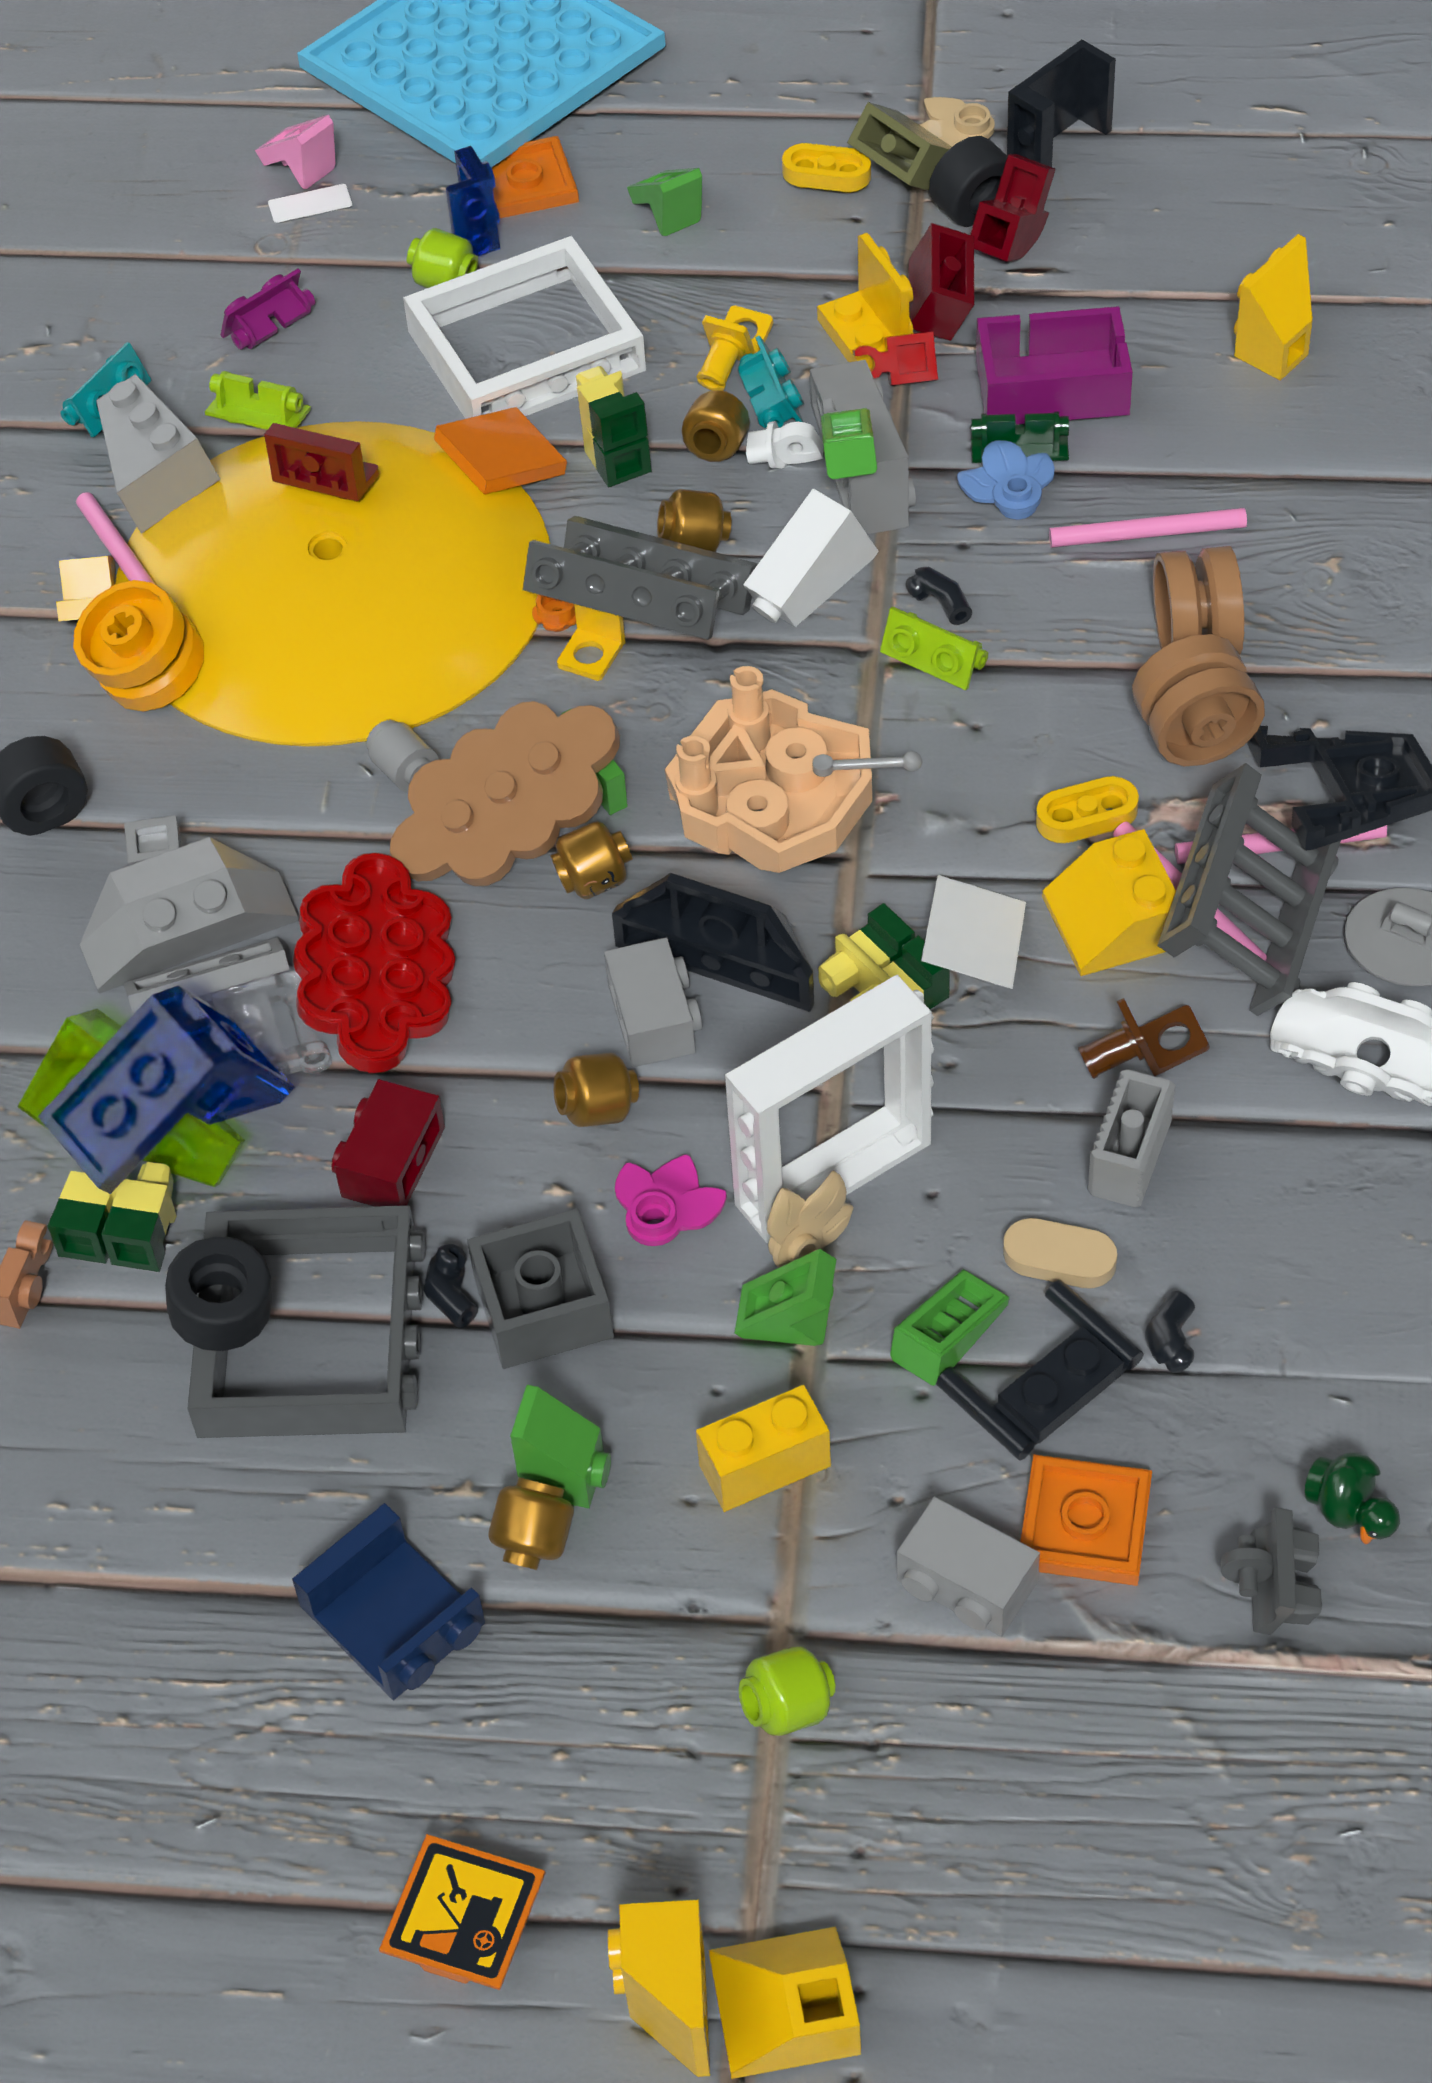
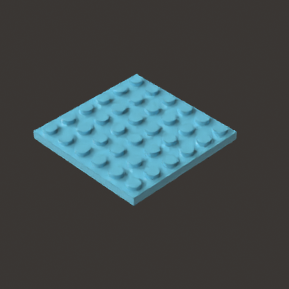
[297,0,666,177]

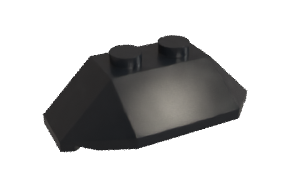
[612,873,814,1012]

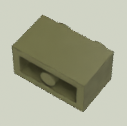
[847,102,951,190]

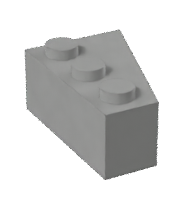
[96,374,220,534]

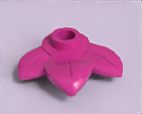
[615,1154,727,1246]

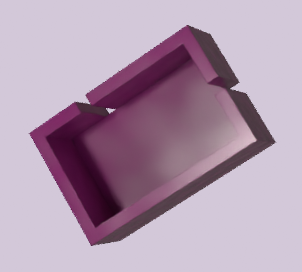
[976,306,1133,424]

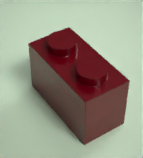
[908,223,975,341]
[331,1079,445,1207]

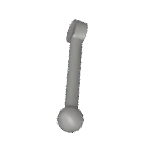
[812,751,922,777]

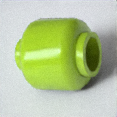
[406,228,478,288]
[739,1647,836,1736]

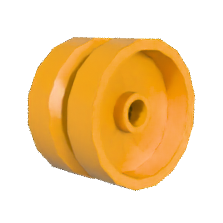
[73,580,204,712]

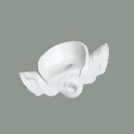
[1270,982,1432,1106]

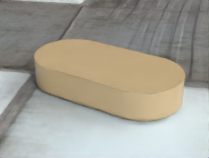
[1003,1218,1117,1288]

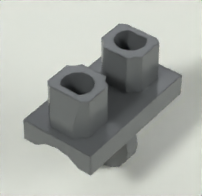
[1220,1507,1322,1635]

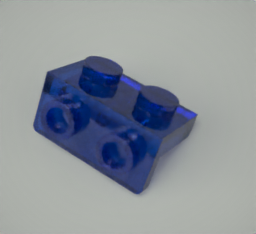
[446,146,500,256]

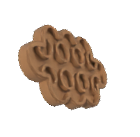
[390,701,620,886]

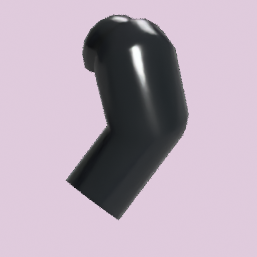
[906,567,972,625]
[424,1244,478,1328]
[1145,1291,1195,1373]

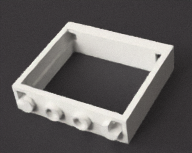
[403,236,646,419]
[725,975,934,1243]

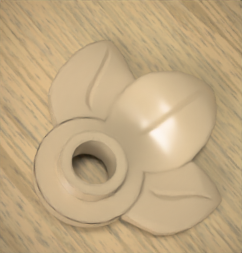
[920,97,995,147]
[767,1170,854,1268]

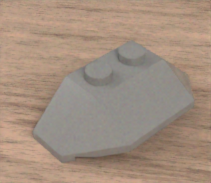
[80,837,298,993]

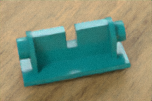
[738,335,804,429]
[60,342,152,437]

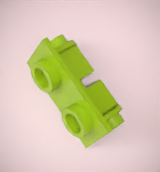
[205,371,311,430]
[880,606,988,690]

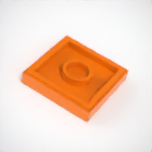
[478,136,579,220]
[434,407,567,494]
[1020,1454,1152,1586]

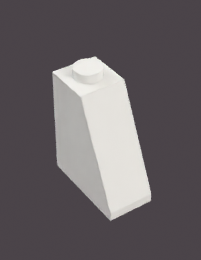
[743,488,879,627]

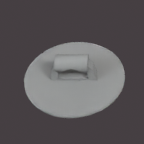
[1345,888,1432,987]

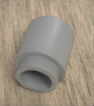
[366,720,439,792]

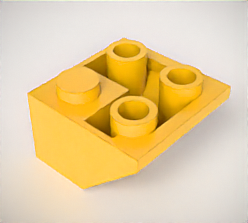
[1234,234,1312,381]
[708,1926,861,2079]

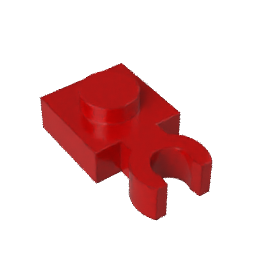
[852,331,938,385]

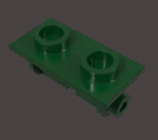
[971,411,1069,463]

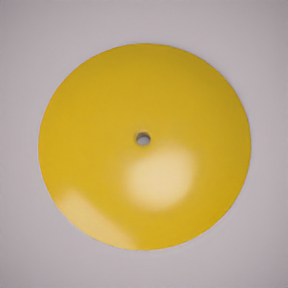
[115,421,550,746]

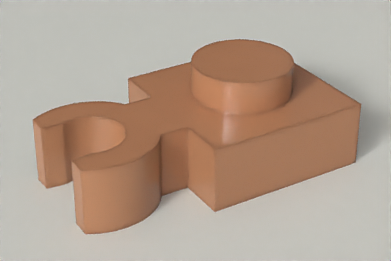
[0,1220,53,1329]

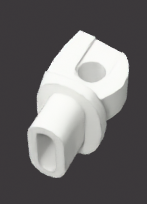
[746,421,824,469]

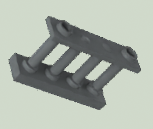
[523,516,757,640]
[1157,763,1341,1016]

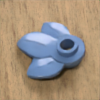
[957,440,1055,520]

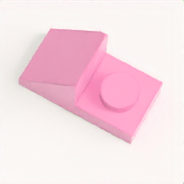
[255,114,336,189]

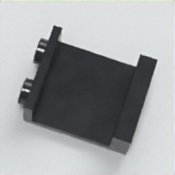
[1007,39,1116,167]

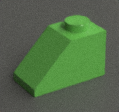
[510,1385,611,1509]

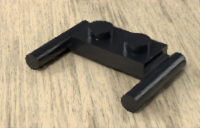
[936,1280,1144,1461]

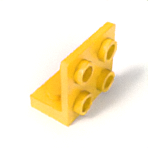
[817,233,913,370]

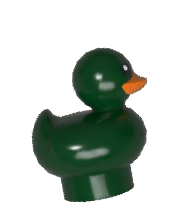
[1304,1452,1400,1544]

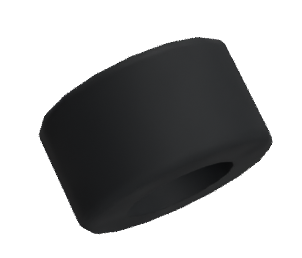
[929,136,1008,227]
[0,736,88,836]
[165,1236,272,1351]

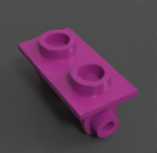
[220,268,315,350]

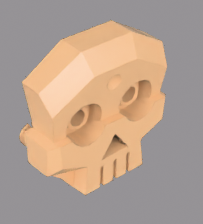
[665,666,872,873]

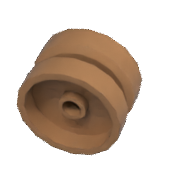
[1153,546,1244,655]
[1132,634,1265,767]

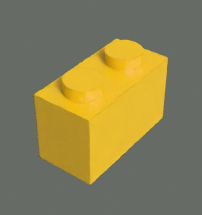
[696,1385,831,1512]

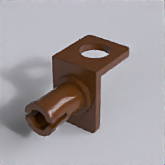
[1078,998,1210,1079]

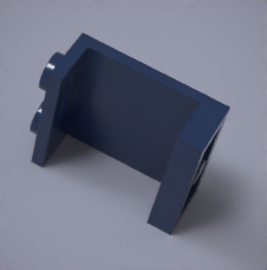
[292,1503,485,1701]

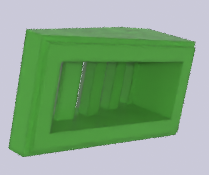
[821,408,877,479]
[890,1269,1009,1386]

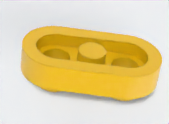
[782,143,871,193]
[1036,776,1139,843]

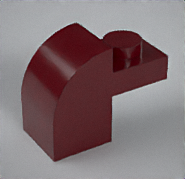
[970,154,1056,261]

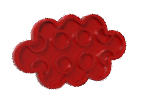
[293,853,455,1073]

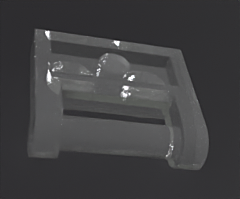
[211,971,332,1089]

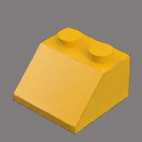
[1042,829,1176,976]
[608,1900,710,2077]

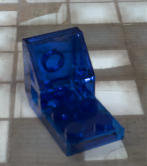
[38,985,295,1194]

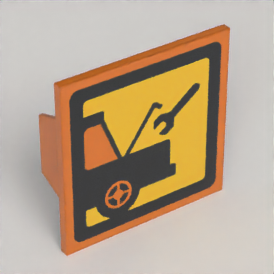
[379,1834,546,1990]

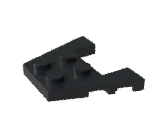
[1247,726,1432,851]

